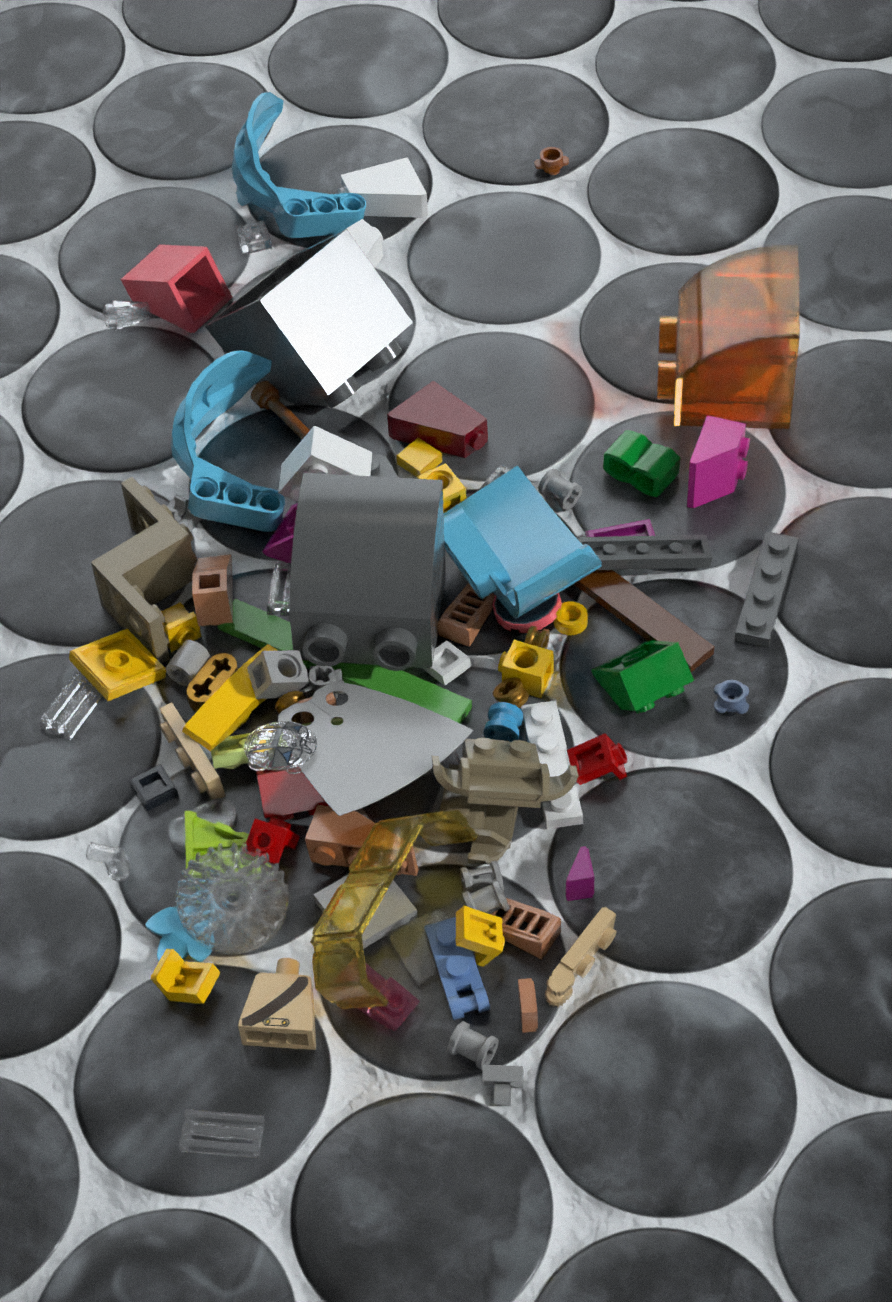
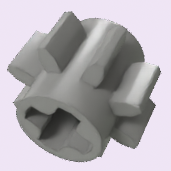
[303,665,345,704]

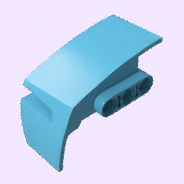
[444,465,602,619]

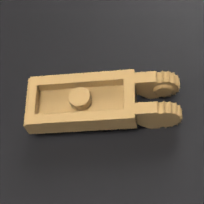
[545,907,617,1007]

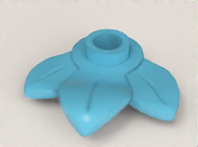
[145,902,217,962]

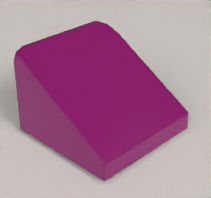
[566,846,595,901]

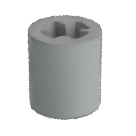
[166,640,210,686]

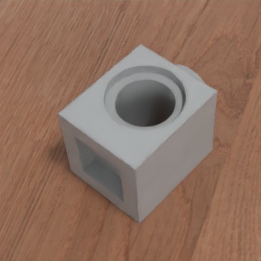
[247,650,309,699]

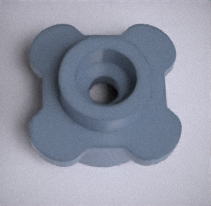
[714,680,749,714]

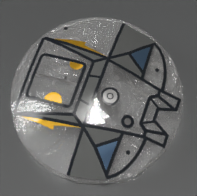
[244,721,317,774]

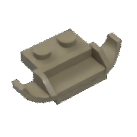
[431,737,578,808]
[437,739,518,865]

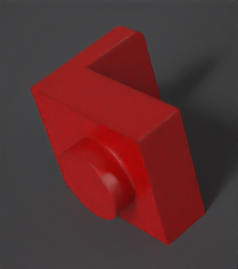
[243,817,300,865]

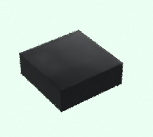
[129,764,179,812]

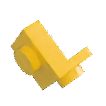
[151,949,221,1004]

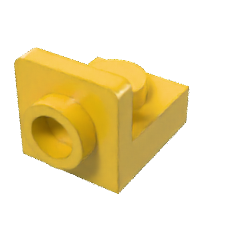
[161,602,202,652]
[456,906,505,967]

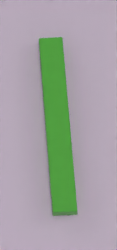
[218,599,472,724]

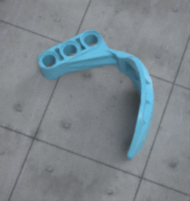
[232,92,366,238]
[171,350,285,532]

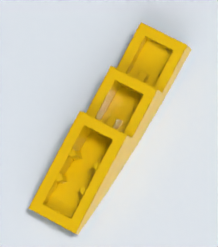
[182,644,278,751]

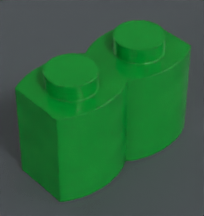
[603,430,681,497]

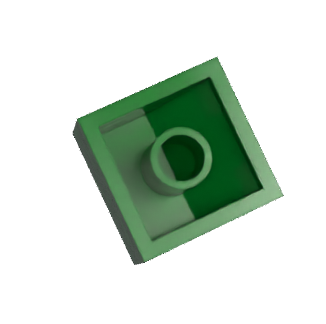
[591,640,694,714]

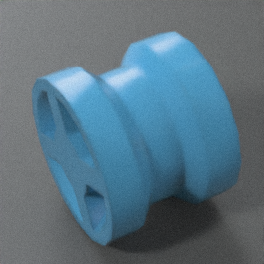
[483,702,523,742]

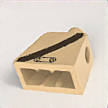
[238,958,316,1050]

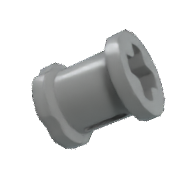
[538,468,582,510]
[460,860,504,893]
[462,878,510,914]
[447,1021,499,1070]

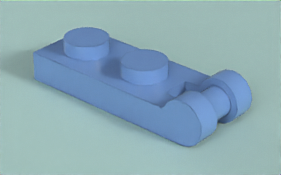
[424,917,490,1020]

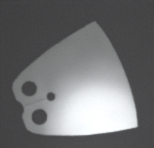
[278,682,473,816]

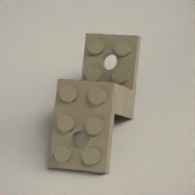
[91,477,197,664]

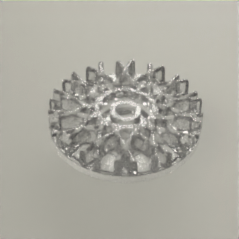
[175,843,290,954]

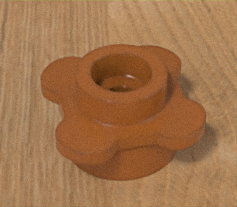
[534,147,569,175]

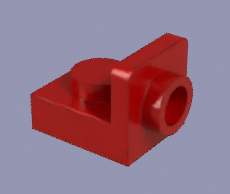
[567,733,628,785]

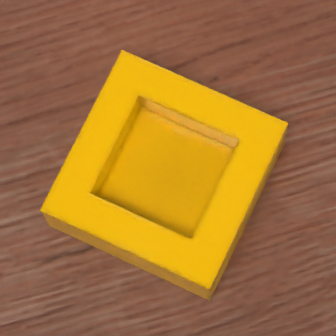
[396,438,442,477]

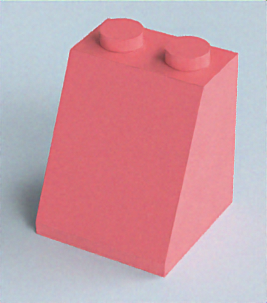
[121,245,233,333]

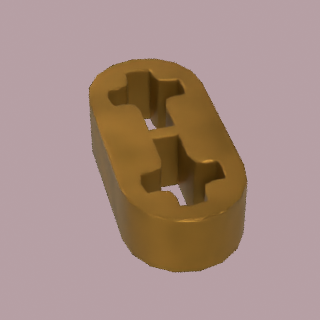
[187,653,238,711]

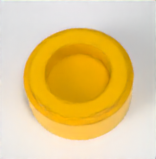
[554,601,588,635]

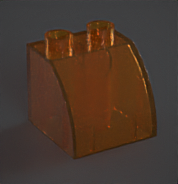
[657,245,800,429]

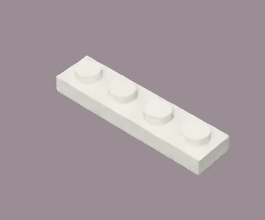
[521,700,583,829]

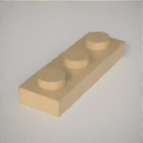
[159,702,226,803]

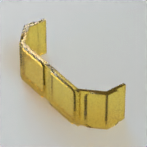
[310,810,478,1009]

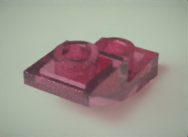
[332,957,420,1031]

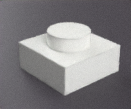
[423,641,471,686]

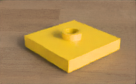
[69,629,166,701]

